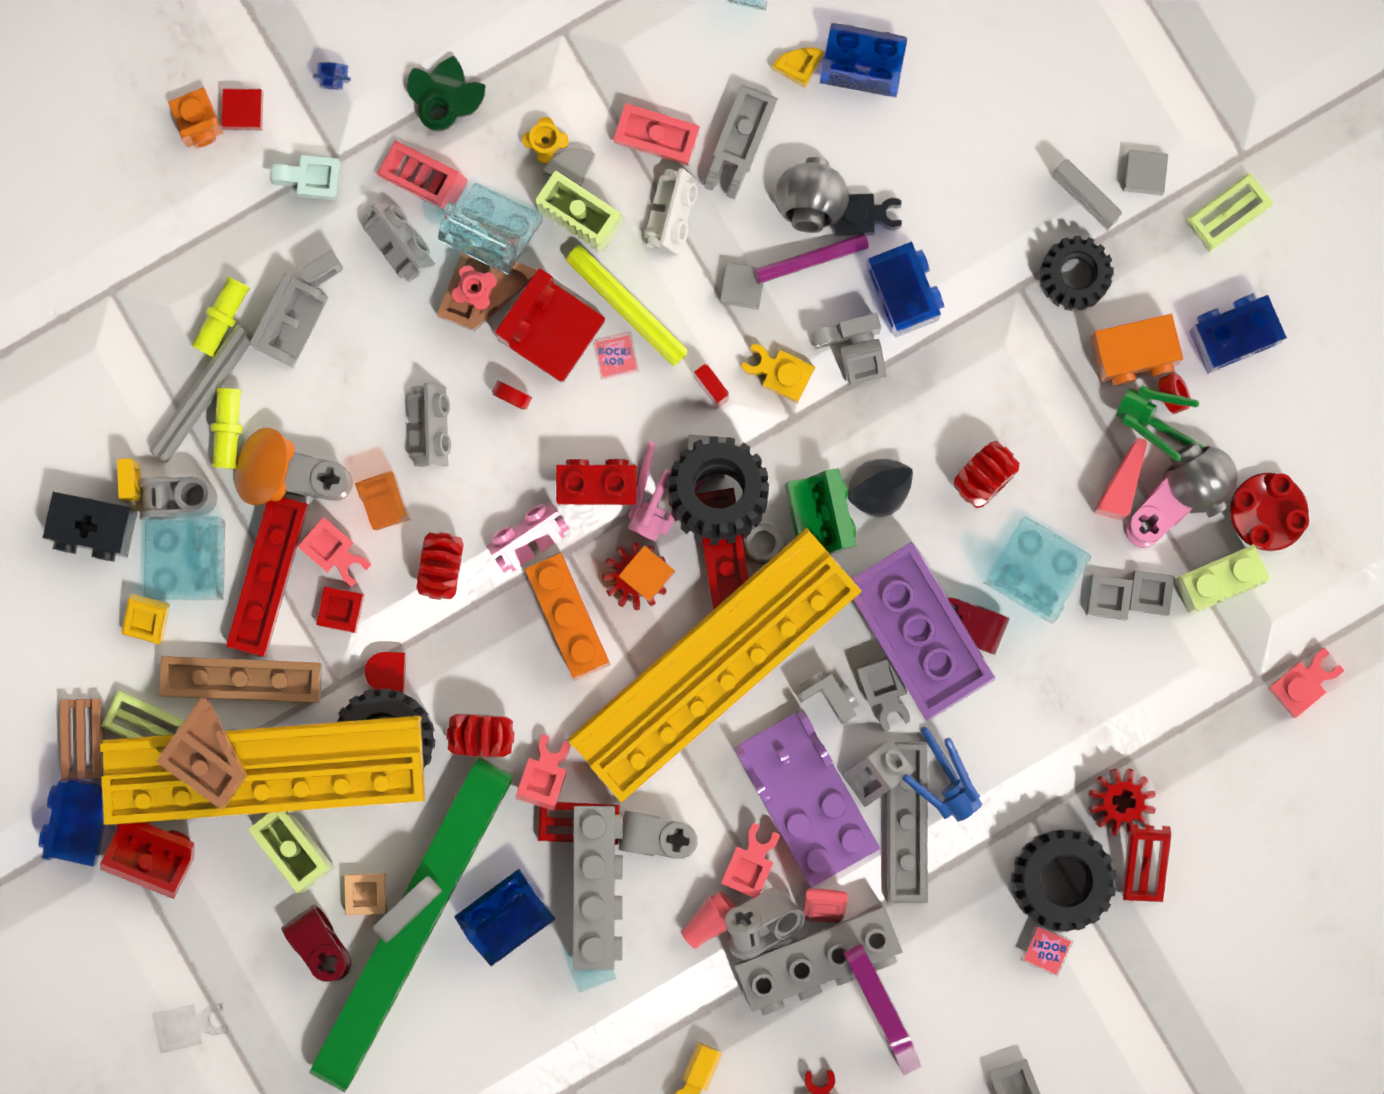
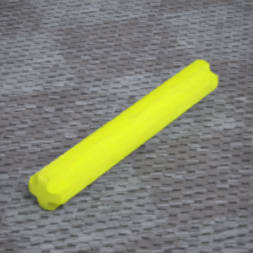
[566,245,687,366]

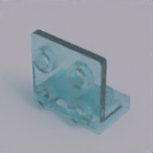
[438,183,543,275]
[144,516,225,600]
[983,516,1091,624]

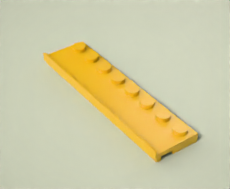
[568,528,862,803]
[100,716,426,825]

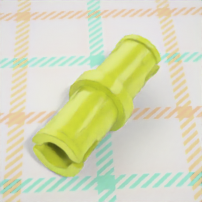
[191,276,251,357]
[210,388,243,469]

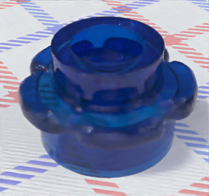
[312,62,351,90]

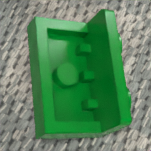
[784,468,856,555]

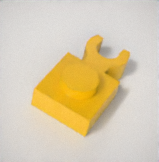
[741,344,815,404]

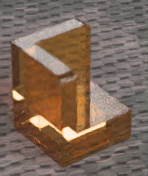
[355,471,411,531]

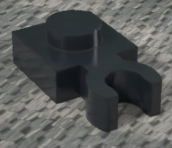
[835,194,902,236]

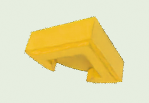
[772,47,825,88]

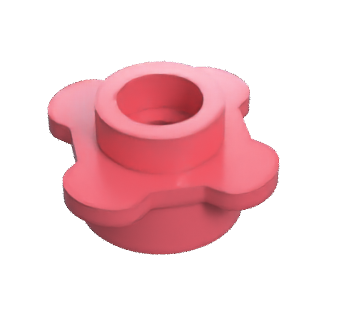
[452,265,497,310]

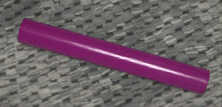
[754,234,869,284]

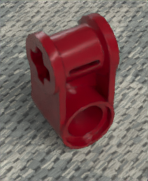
[948,597,1010,655]
[281,904,352,982]

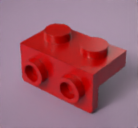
[556,459,637,505]
[100,822,195,899]

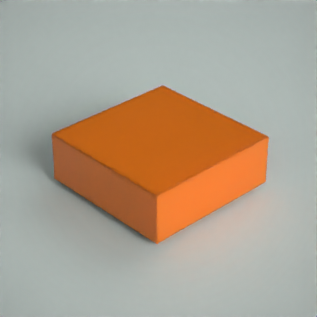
[619,545,675,602]

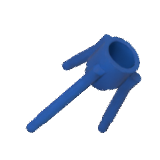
[902,727,983,822]

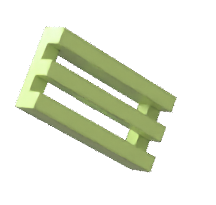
[1186,173,1274,252]
[101,690,185,738]

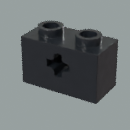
[42,491,138,562]

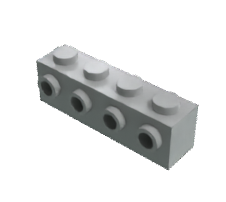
[573,806,623,970]
[734,906,903,1016]

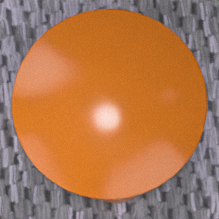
[234,428,295,505]

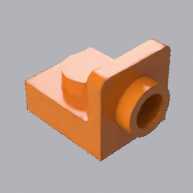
[168,87,224,148]

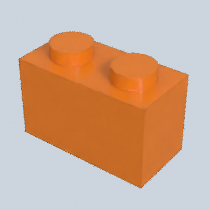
[1090,313,1183,386]

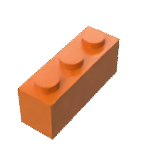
[525,553,611,681]

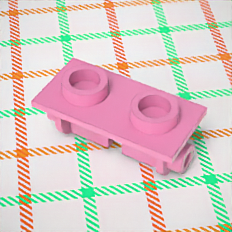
[486,502,570,573]

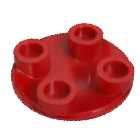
[1230,473,1310,551]

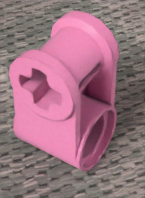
[1125,477,1193,548]

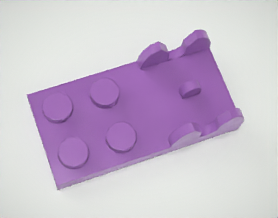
[852,541,996,721]
[733,709,881,888]

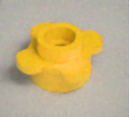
[522,117,569,164]

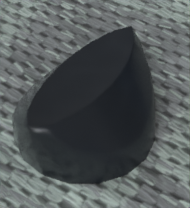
[847,459,913,518]

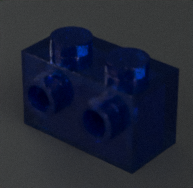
[866,241,945,338]
[1189,293,1287,374]
[454,869,556,967]

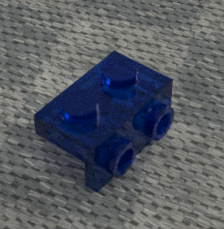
[819,23,908,98]
[38,777,105,867]

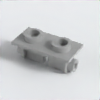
[361,202,435,282]
[408,383,451,467]

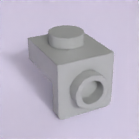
[797,672,859,725]

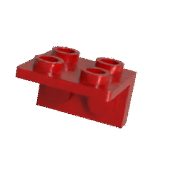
[495,268,605,383]

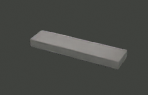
[887,742,928,903]

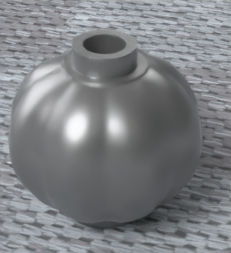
[775,157,849,233]
[1163,442,1238,518]

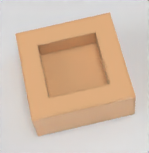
[344,873,387,915]

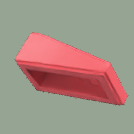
[377,140,468,213]
[1094,438,1148,521]
[803,888,848,923]

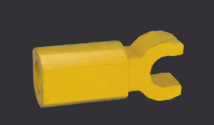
[674,1042,723,1094]

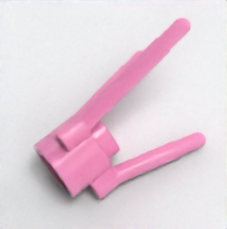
[627,441,706,542]

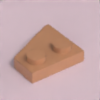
[437,243,537,332]
[156,697,248,809]

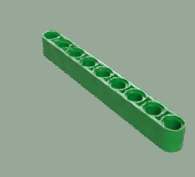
[309,756,514,1093]

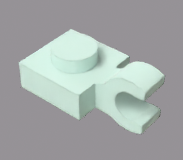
[270,155,341,200]

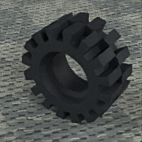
[1040,236,1114,311]

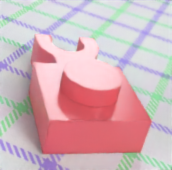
[297,517,371,587]
[1268,648,1345,718]
[516,734,571,811]
[721,823,780,898]

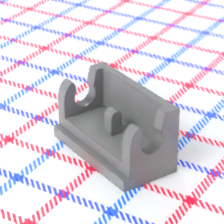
[249,273,329,368]

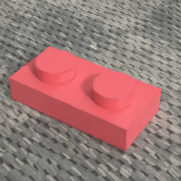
[613,103,700,166]

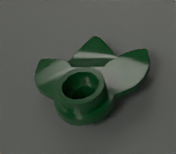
[407,56,486,132]

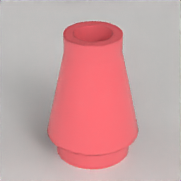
[680,891,736,949]

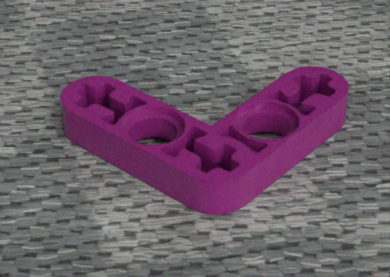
[843,943,922,1075]

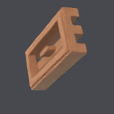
[60,698,103,780]

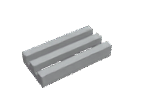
[1052,158,1122,231]

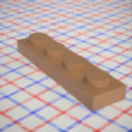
[159,656,322,703]

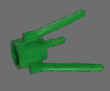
[1116,385,1204,461]

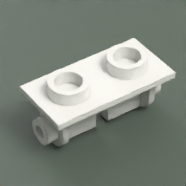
[644,168,698,255]

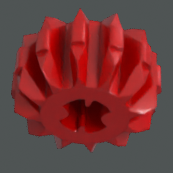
[954,441,1020,508]
[416,532,464,600]
[602,542,667,611]
[446,714,515,757]
[1088,768,1156,835]

